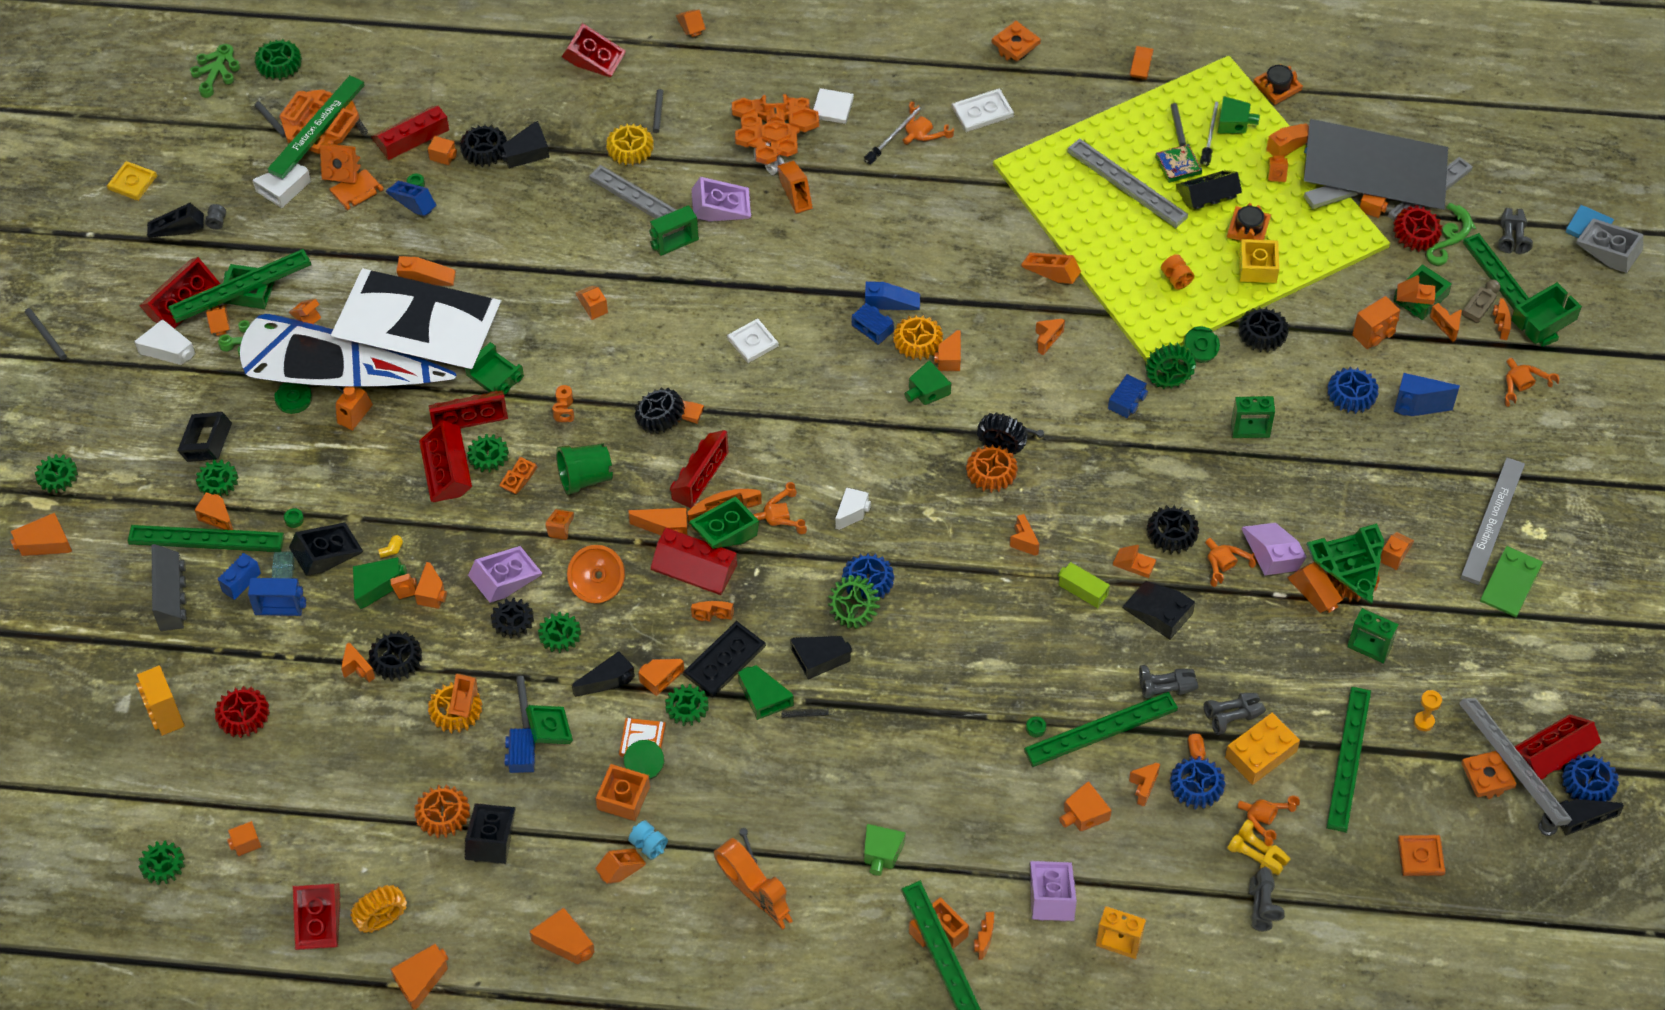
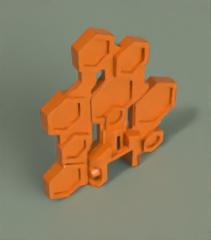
[732,94,819,165]

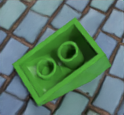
[1480,546,1543,618]

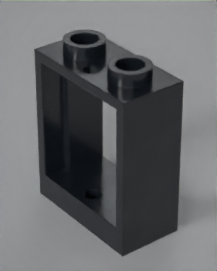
[177,412,232,462]

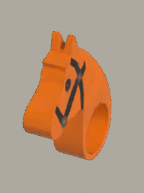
[714,838,793,930]

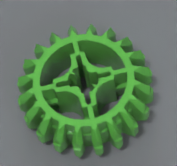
[828,575,881,628]

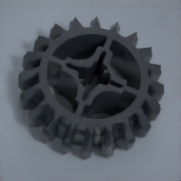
[460,124,507,168]
[1238,306,1289,353]
[634,387,685,434]
[977,412,1028,454]
[1147,504,1199,554]
[368,630,422,682]

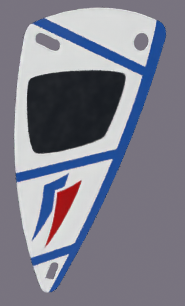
[240,314,456,386]

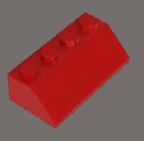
[371,105,449,161]
[139,257,221,328]
[428,391,508,429]
[419,420,472,502]
[670,430,729,508]
[651,528,737,595]
[1514,714,1601,780]

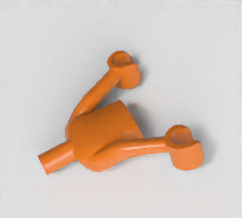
[903,102,954,145]
[1505,358,1559,407]
[753,482,807,534]
[1205,538,1259,587]
[1238,796,1300,846]

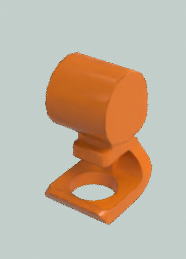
[552,385,574,422]

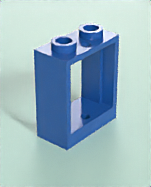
[248,578,306,616]

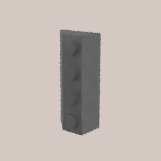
[151,544,187,631]

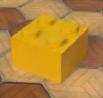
[1239,239,1279,283]

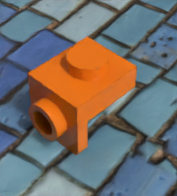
[1268,155,1288,182]
[390,574,417,599]

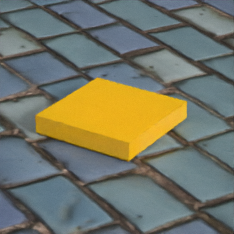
[107,161,157,201]

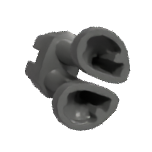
[1498,208,1533,254]
[1139,665,1198,698]
[1204,692,1266,735]
[1249,867,1285,931]

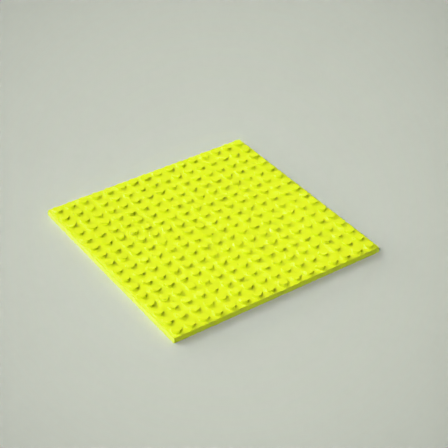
[993,55,1390,363]

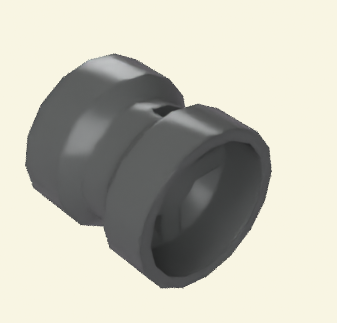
[205,204,226,229]

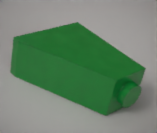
[353,557,407,609]
[738,665,794,720]

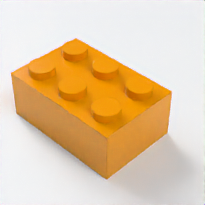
[136,665,185,736]
[1225,713,1300,785]

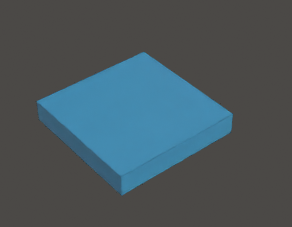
[1565,205,1614,238]

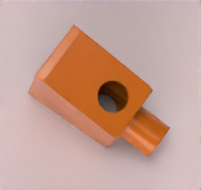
[336,386,373,431]
[1059,781,1112,831]

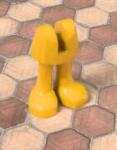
[1227,819,1291,876]

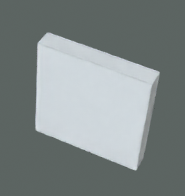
[813,89,854,124]
[727,319,778,363]

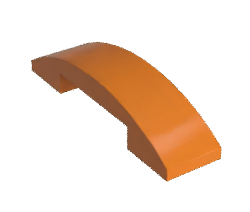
[687,489,762,526]

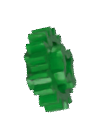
[467,434,509,473]
[35,454,78,493]
[196,459,239,496]
[538,612,581,653]
[665,684,709,726]
[139,840,185,885]

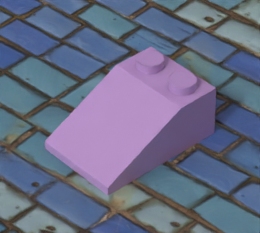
[691,177,751,221]
[1242,523,1306,575]
[468,546,542,603]
[1030,861,1076,921]

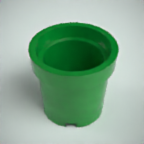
[556,443,613,495]

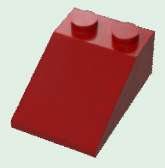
[561,23,626,78]
[293,883,340,950]

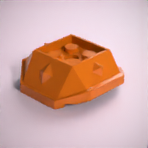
[280,90,359,154]

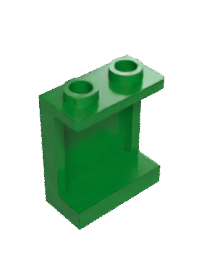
[465,342,524,395]

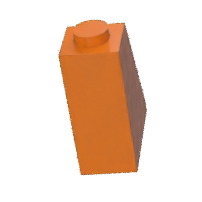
[777,160,813,213]
[10,513,72,556]
[1287,562,1343,613]
[529,908,595,965]
[391,943,449,1010]

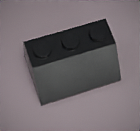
[1176,170,1242,209]

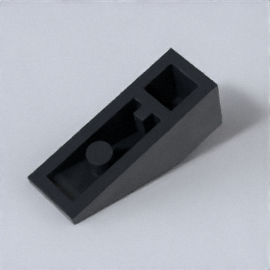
[147,203,204,238]
[572,651,635,697]
[1559,799,1624,836]

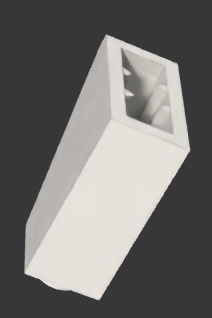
[253,164,311,208]
[134,319,195,365]

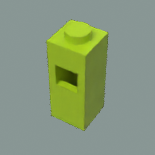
[1058,562,1110,609]

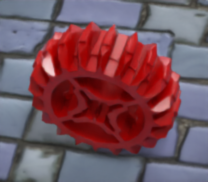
[1393,205,1442,252]
[214,686,270,738]

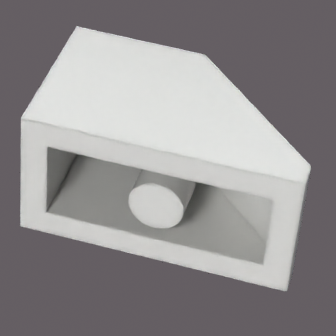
[836,488,871,530]

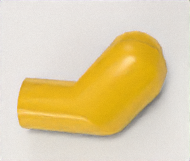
[378,535,403,559]

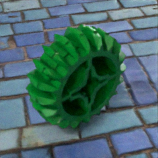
[254,39,302,81]
[1145,342,1196,389]

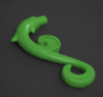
[1426,203,1476,266]

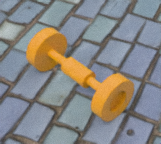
[1414,690,1442,732]

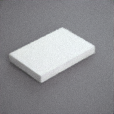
[952,88,1014,132]

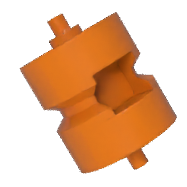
[1161,254,1195,289]

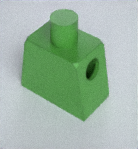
[864,824,905,876]

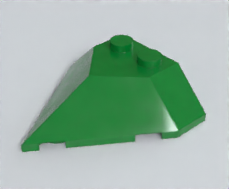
[1306,524,1384,604]

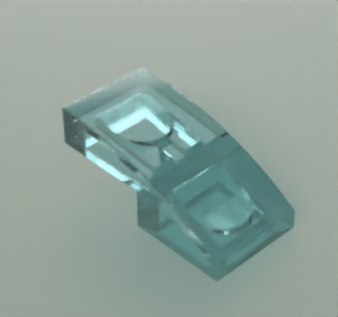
[272,551,294,579]

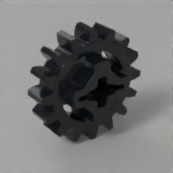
[491,597,534,639]

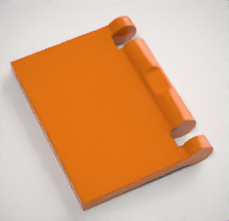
[330,169,384,210]

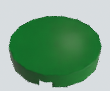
[1183,326,1220,363]
[274,382,312,414]
[624,740,665,780]

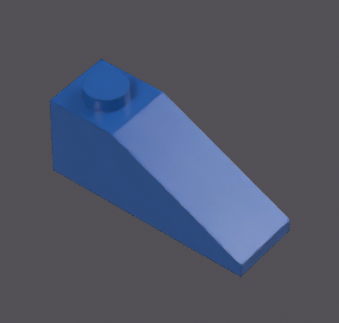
[386,180,437,216]
[865,281,920,310]

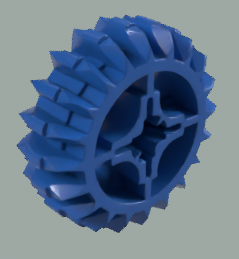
[1327,366,1379,414]
[842,553,894,601]
[1562,753,1619,802]
[1170,756,1225,809]

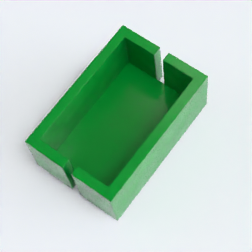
[1511,282,1582,344]

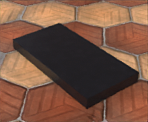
[683,621,766,698]

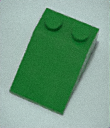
[689,496,759,549]

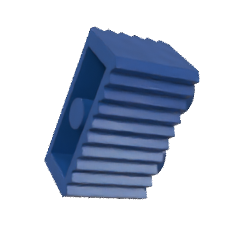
[852,303,894,345]
[1108,374,1148,418]
[218,553,261,600]
[505,728,535,773]

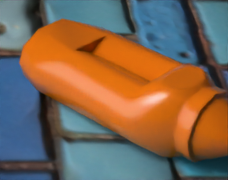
[1188,734,1206,761]

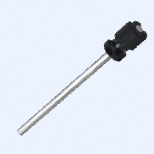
[1200,102,1218,166]
[864,107,921,165]

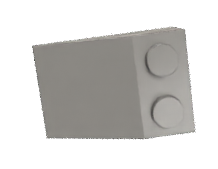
[1577,218,1644,273]

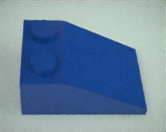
[1394,373,1460,416]

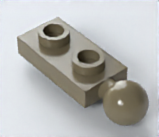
[1462,280,1500,323]

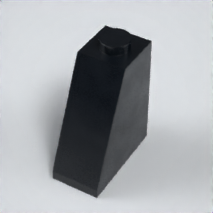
[501,121,550,169]
[790,636,852,680]

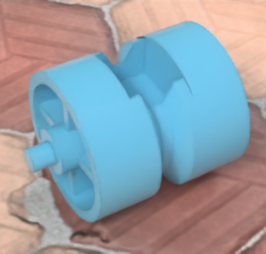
[628,820,668,859]

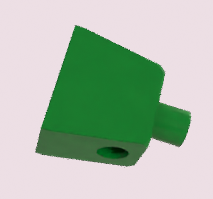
[1218,96,1260,133]
[904,361,952,405]

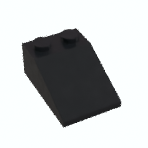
[289,522,363,576]
[1122,581,1195,640]
[465,803,516,864]

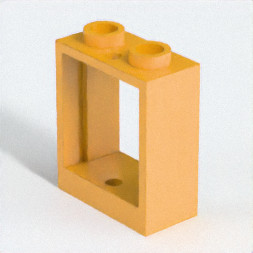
[1096,906,1146,959]

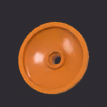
[567,545,625,603]

